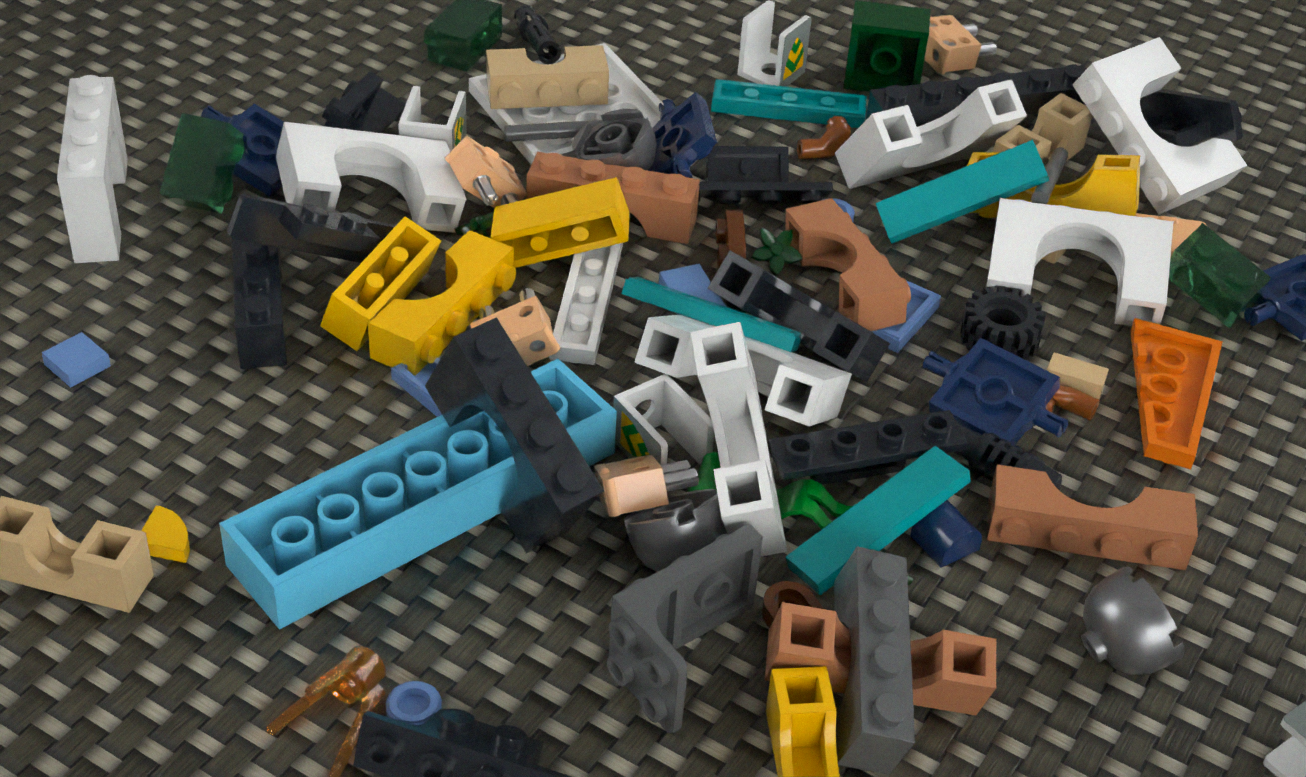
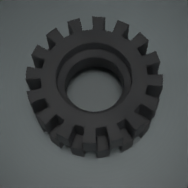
[960,286,1046,360]

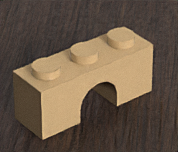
[486,45,609,109]
[993,93,1093,167]
[0,496,154,613]

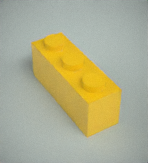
[491,177,629,268]
[320,216,441,351]

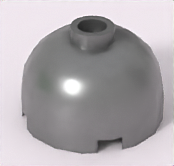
[572,109,657,171]
[624,489,727,571]
[1081,566,1185,675]

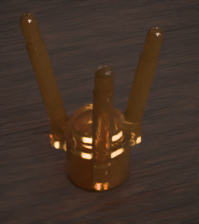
[266,646,386,777]

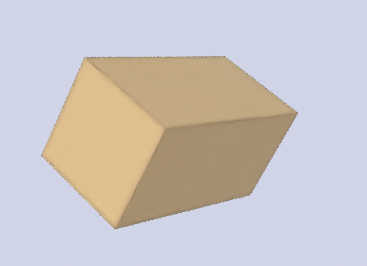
[1047,352,1109,400]

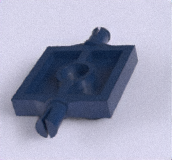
[648,92,717,178]
[200,104,284,197]
[1239,254,1306,341]
[923,338,1068,446]

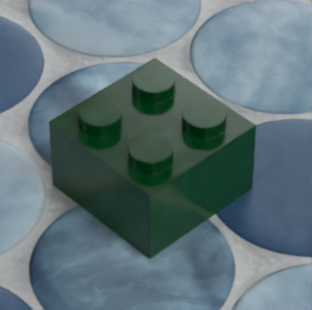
[843,0,931,92]

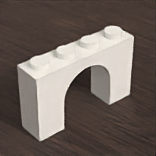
[1073,37,1247,215]
[57,75,128,263]
[835,79,1027,189]
[276,122,466,233]
[986,198,1173,326]
[635,315,852,426]
[690,322,787,557]

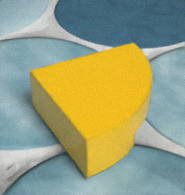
[141,505,190,563]

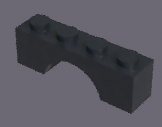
[231,214,287,369]
[707,250,890,382]

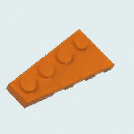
[1130,318,1223,469]

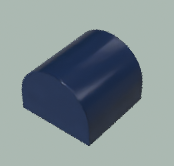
[910,500,982,568]

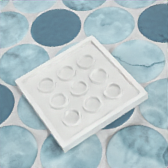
[469,43,663,165]

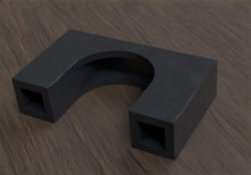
[425,317,604,554]

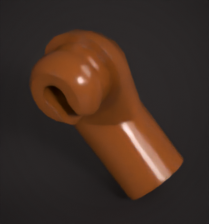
[797,116,851,159]
[1046,385,1100,421]

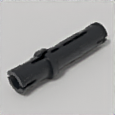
[514,5,562,65]

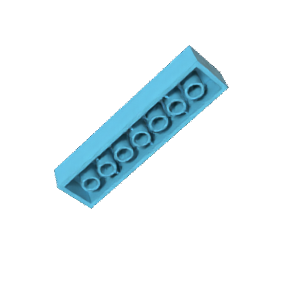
[219,359,617,630]

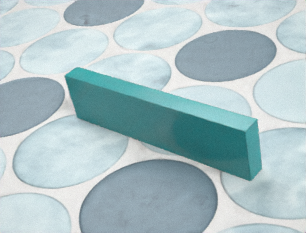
[711,79,867,128]
[875,140,1049,244]
[621,277,803,352]
[785,446,971,595]

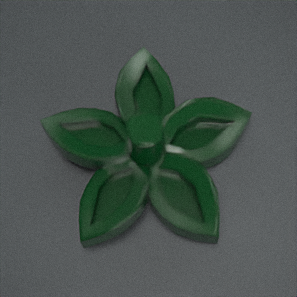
[454,212,494,238]
[751,228,802,277]

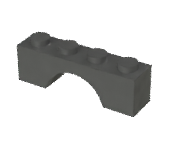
[834,546,915,775]

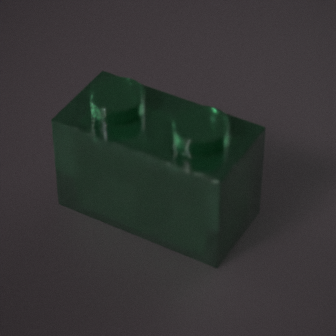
[424,0,502,72]
[159,113,244,214]
[1169,223,1271,328]

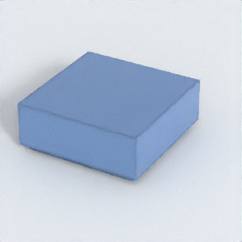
[42,332,111,387]

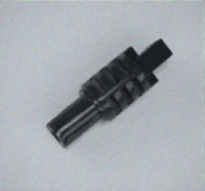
[954,421,1062,491]

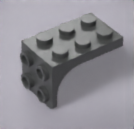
[607,523,763,734]

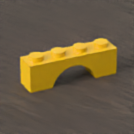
[967,152,1140,218]
[368,230,516,376]
[766,666,840,777]

